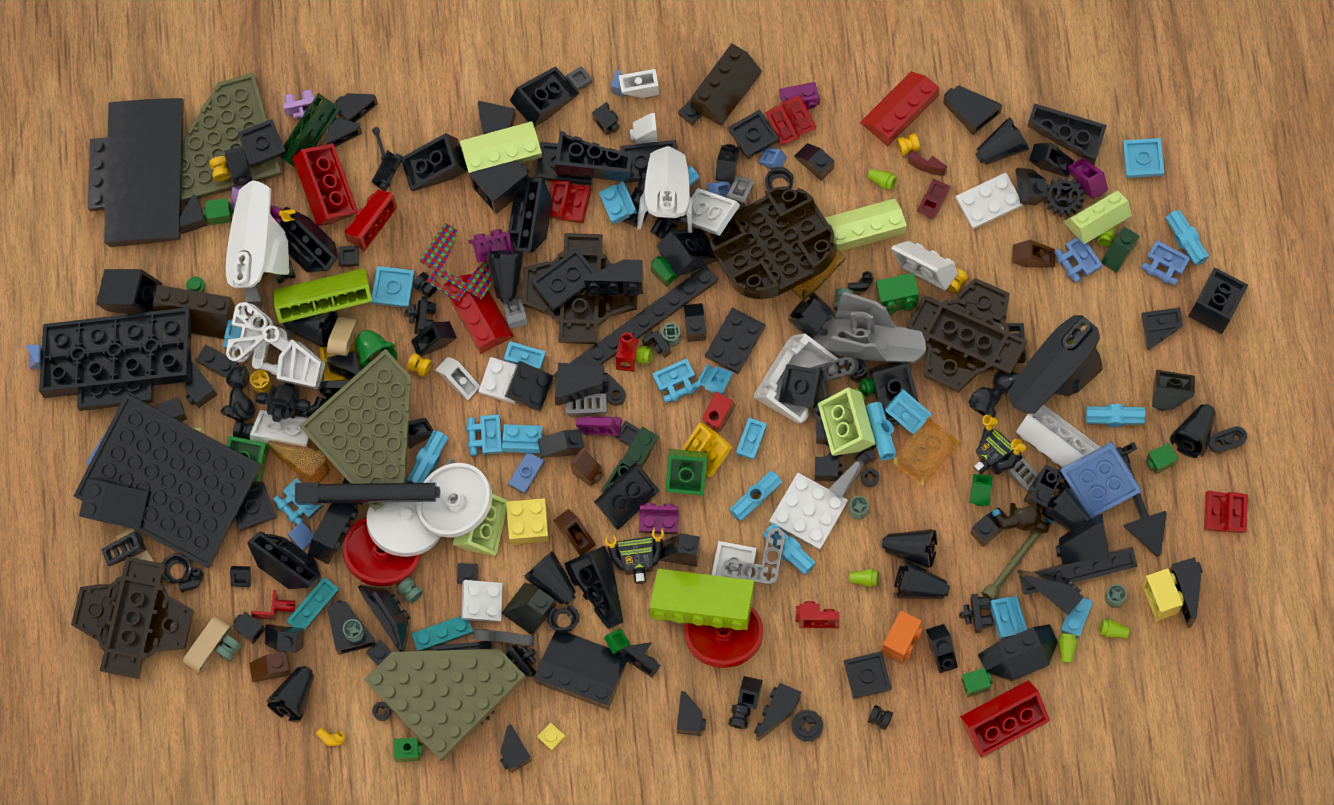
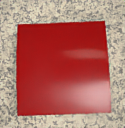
[765,94,817,145]
[550,180,592,223]
[1204,491,1248,533]

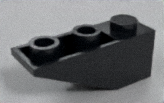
[754,683,801,741]

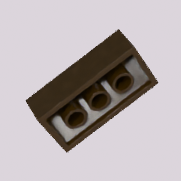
[690,43,762,126]
[153,285,235,339]

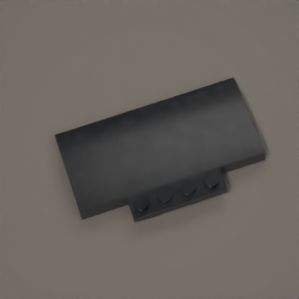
[88,98,184,247]
[39,307,191,411]

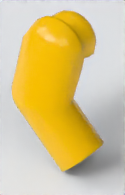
[316,727,345,746]

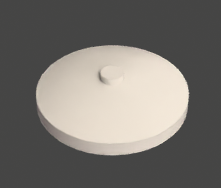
[416,463,492,537]
[367,502,441,557]

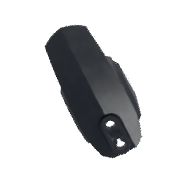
[1008,315,1103,414]

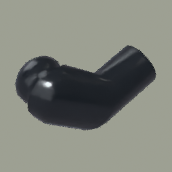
[848,271,873,292]
[299,396,325,418]
[179,568,203,593]

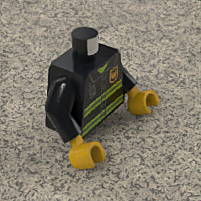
[973,415,1026,475]
[604,527,664,584]

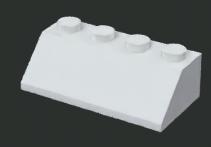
[1016,405,1100,467]

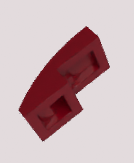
[908,151,948,176]
[917,178,951,219]

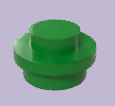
[186,276,205,292]
[859,377,874,397]

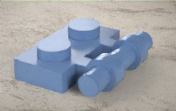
[1054,238,1103,283]
[1141,240,1190,286]

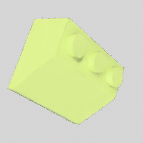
[1063,190,1132,244]
[818,387,876,456]
[453,494,509,556]

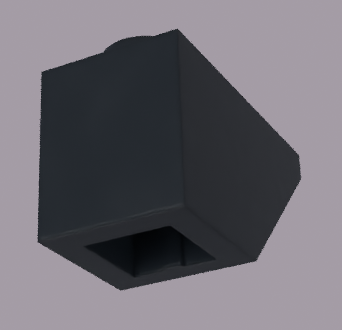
[715,144,740,183]
[1023,464,1063,510]
[926,624,958,673]

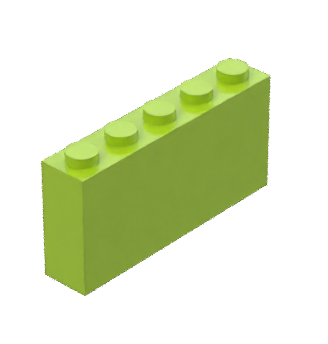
[273,268,372,324]
[650,569,754,630]

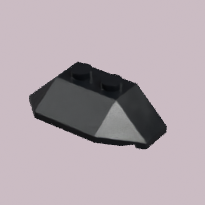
[508,178,552,253]
[280,207,338,272]
[247,531,321,589]
[358,585,411,652]
[978,624,1058,681]

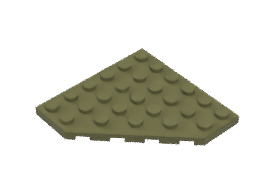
[181,73,282,203]
[299,349,412,511]
[364,649,527,761]

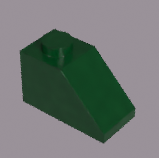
[1101,226,1140,273]

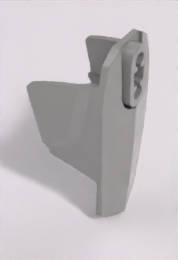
[813,292,926,363]

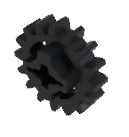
[1044,176,1085,217]

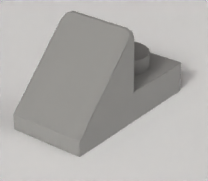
[727,176,755,208]
[502,297,527,329]

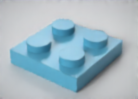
[1122,138,1164,178]
[371,266,415,308]

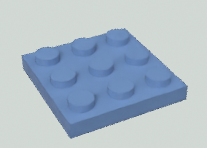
[1061,442,1141,518]

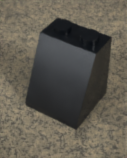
[469,160,530,214]
[96,269,163,314]

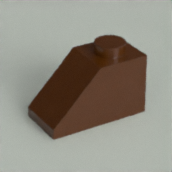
[1012,240,1055,268]
[571,448,603,487]
[553,509,596,556]
[249,651,291,682]

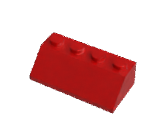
[860,71,939,147]
[292,144,358,227]
[443,274,514,354]
[960,680,1050,758]

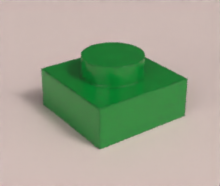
[604,628,631,654]

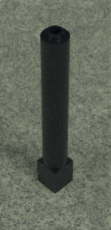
[295,482,441,505]

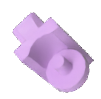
[283,90,318,119]

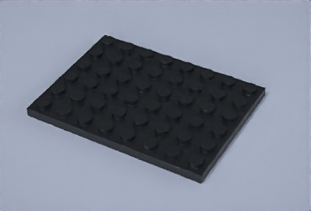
[73,393,262,568]

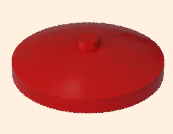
[343,517,420,586]
[684,607,763,668]

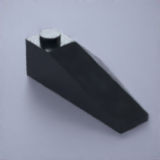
[564,546,623,629]

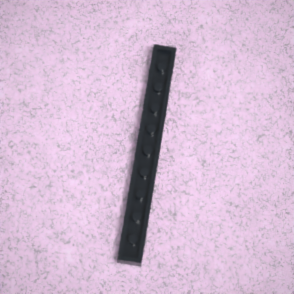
[554,265,718,380]

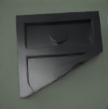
[1141,307,1183,350]

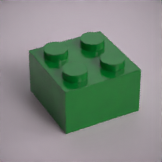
[875,273,919,315]
[226,436,270,482]
[665,449,708,496]

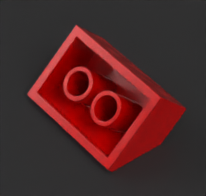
[344,190,397,252]

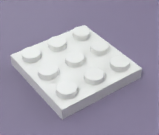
[769,473,848,551]

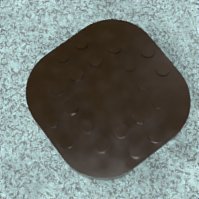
[710,186,837,299]

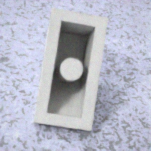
[619,69,660,98]
[630,113,657,144]
[435,357,480,400]

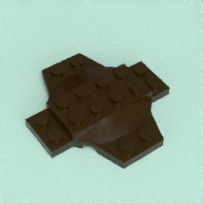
[523,233,637,344]
[907,278,1027,393]
[71,556,194,679]

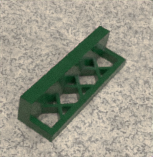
[280,93,341,168]

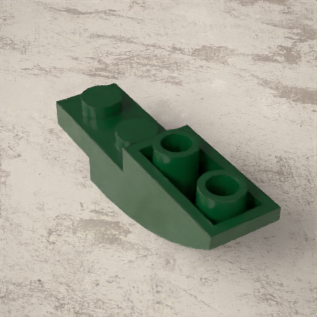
[601,426,659,493]

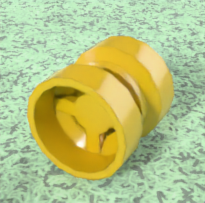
[897,133,920,156]
[209,156,231,181]
[947,267,969,294]
[406,353,432,378]
[250,370,272,393]

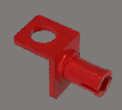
[616,332,638,372]
[251,590,295,620]

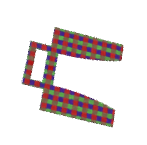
[419,223,493,302]

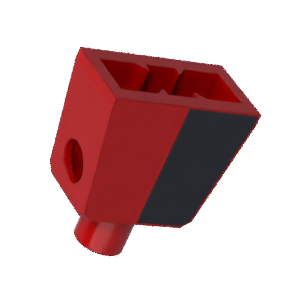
[702,391,736,431]

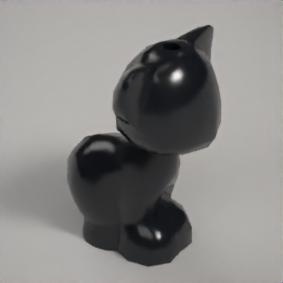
[220,365,255,422]
[968,371,1020,418]

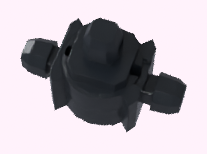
[256,383,310,422]

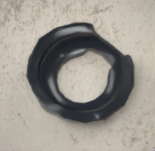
[765,167,794,190]
[162,554,192,583]
[547,605,580,633]

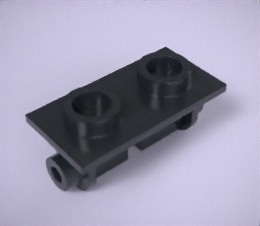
[371,150,403,191]

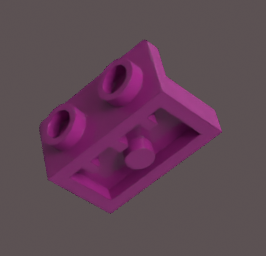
[779,82,820,109]
[468,229,514,263]
[575,416,622,436]
[639,503,679,534]

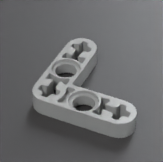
[722,528,785,585]

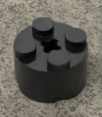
[789,293,834,336]

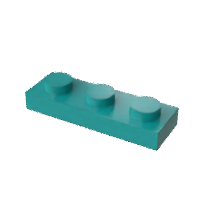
[286,577,339,631]
[411,616,473,651]

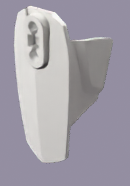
[637,146,692,233]
[226,180,289,289]

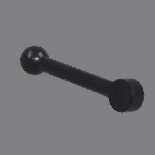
[372,127,385,160]

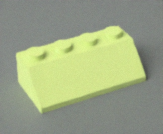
[460,122,542,177]
[825,199,907,253]

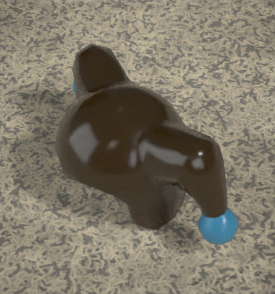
[992,503,1053,534]

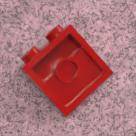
[796,601,839,629]

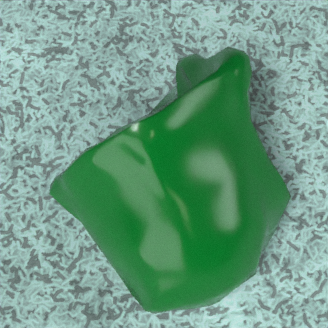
[355,330,397,369]

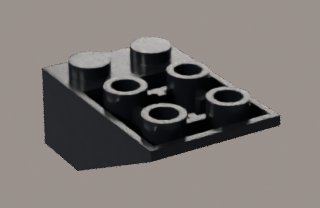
[584,259,644,296]

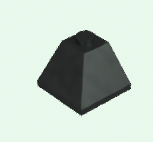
[1152,370,1195,411]
[502,583,556,636]

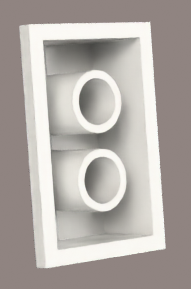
[891,241,958,290]

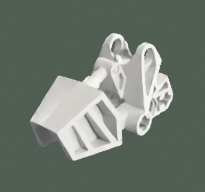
[226,302,326,389]

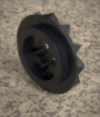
[792,710,823,742]

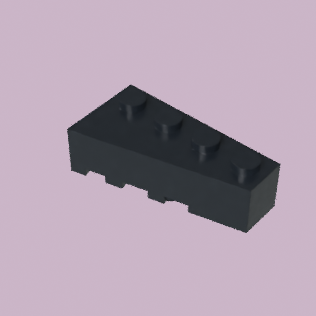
[1028,103,1107,165]
[555,131,633,182]
[308,478,363,564]

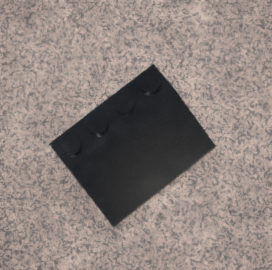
[534,631,628,710]

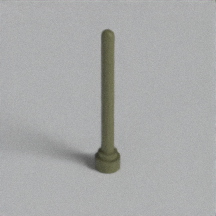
[981,531,1041,601]

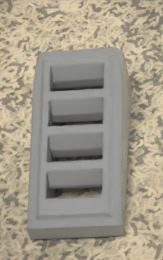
[245,284,263,308]
[566,394,607,418]
[1006,459,1038,492]
[829,460,864,496]

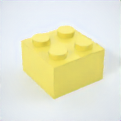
[506,498,549,545]
[1142,568,1184,621]

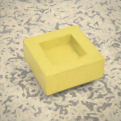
[537,723,565,751]

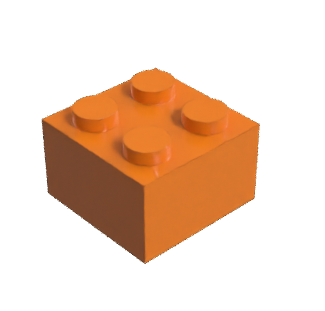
[882,610,923,664]

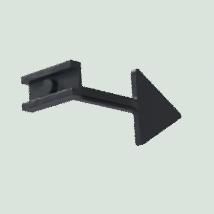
[1117,442,1167,557]

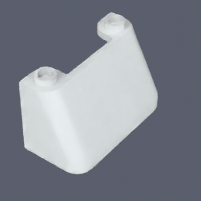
[754,333,839,423]

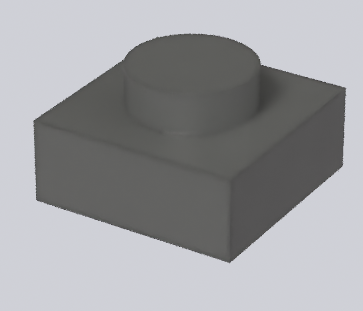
[566,66,592,92]

